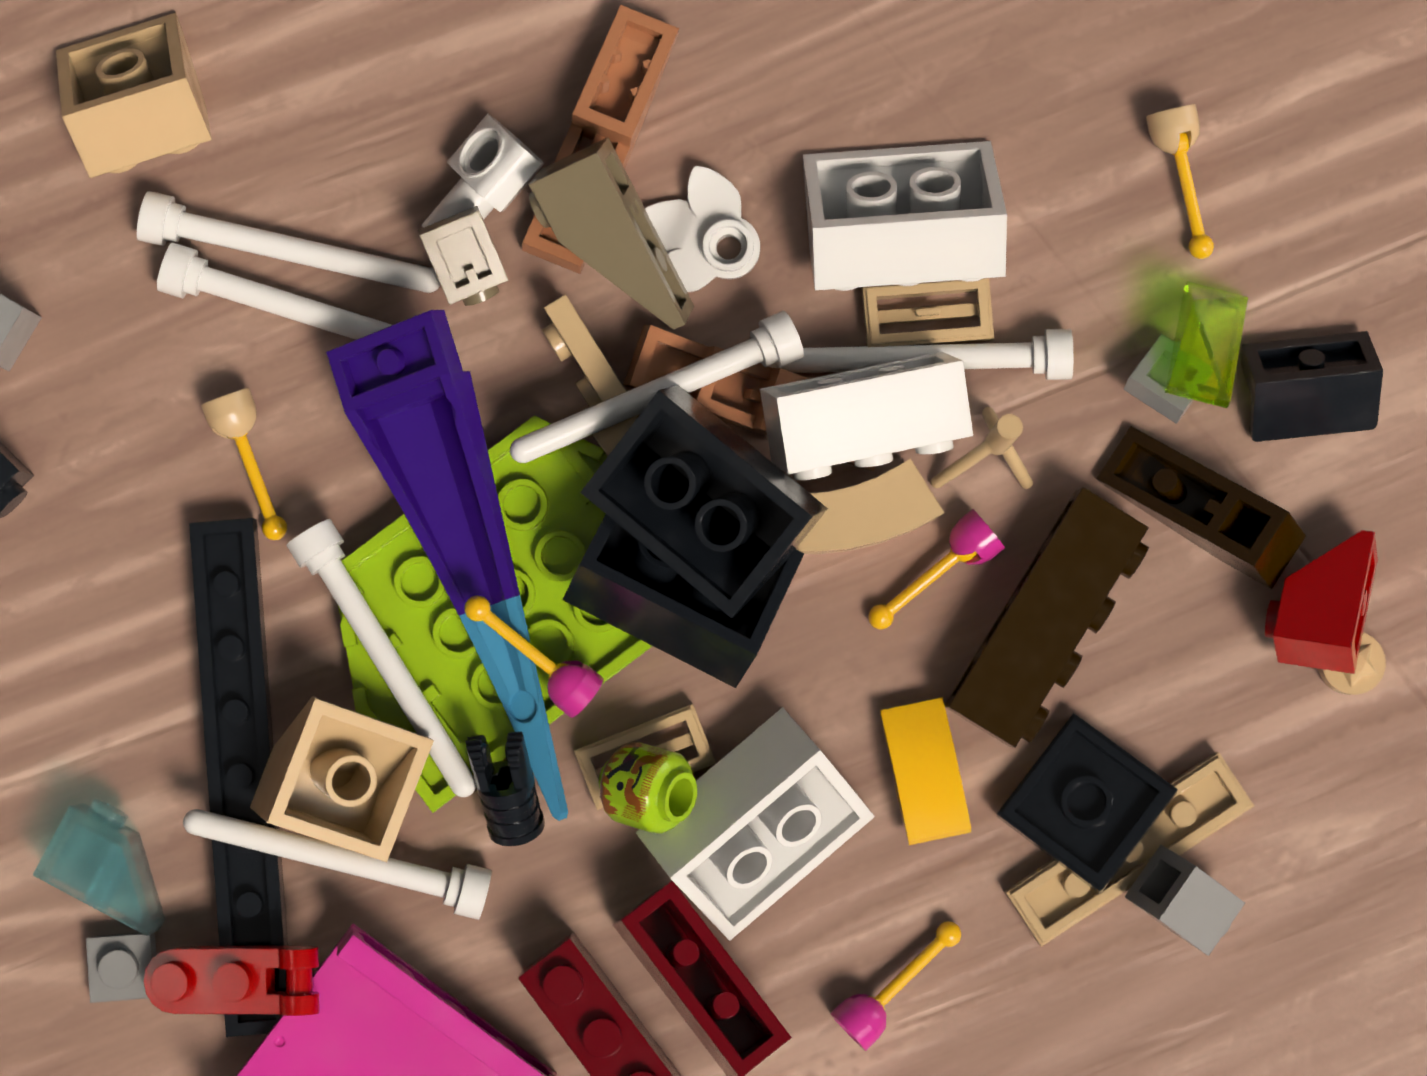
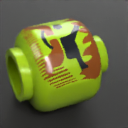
[599,742,697,834]

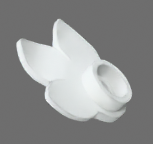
[645,166,760,292]

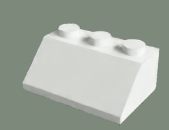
[803,141,1007,291]
[636,707,875,941]

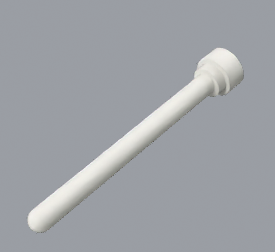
[137,191,441,293]
[157,242,392,340]
[510,311,804,463]
[769,329,1073,380]
[286,519,476,797]
[183,809,492,920]

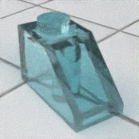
[33,799,165,936]

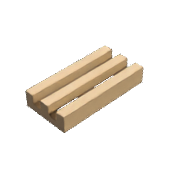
[862,278,994,347]
[574,704,716,810]

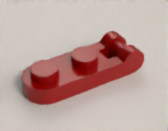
[143,946,320,1016]

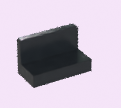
[1241,331,1383,442]

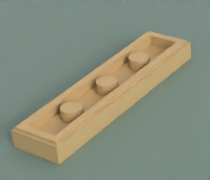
[1004,752,1254,947]

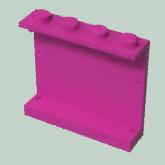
[236,923,557,1076]

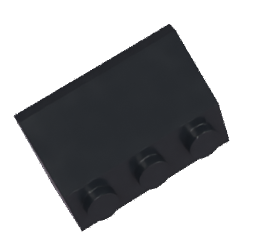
[580,385,828,618]
[562,514,804,688]

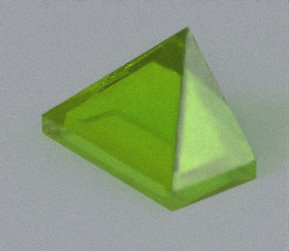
[1165,281,1248,408]

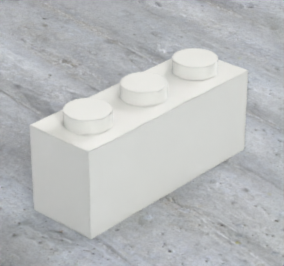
[760,352,973,480]

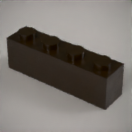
[945,487,1149,748]

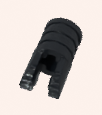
[465,732,545,846]

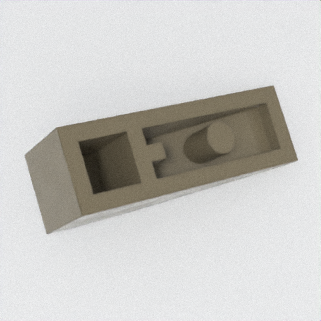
[529,137,694,330]

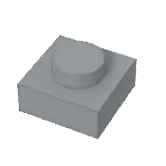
[1123,334,1215,424]
[86,931,156,1003]

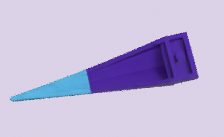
[326,310,568,821]

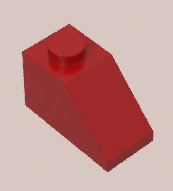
[1265,530,1378,674]

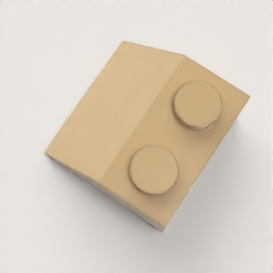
[56,13,212,178]
[250,696,434,862]

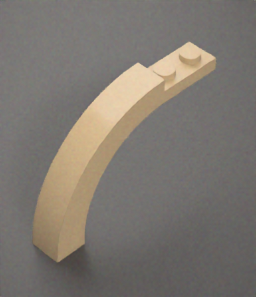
[542,294,944,554]

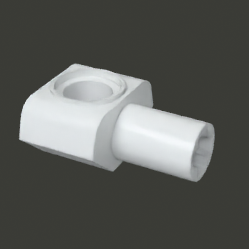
[422,113,544,228]

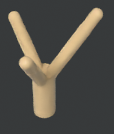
[931,407,1033,489]

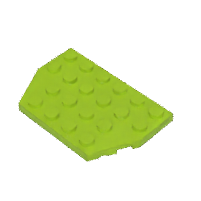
[338,415,653,813]

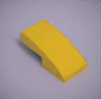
[880,697,971,845]

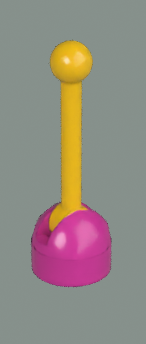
[868,509,1005,630]
[464,595,604,718]
[830,921,961,1051]

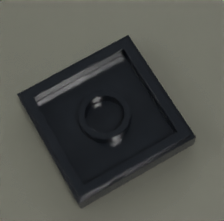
[997,713,1178,894]

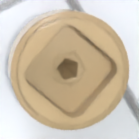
[1318,632,1386,695]

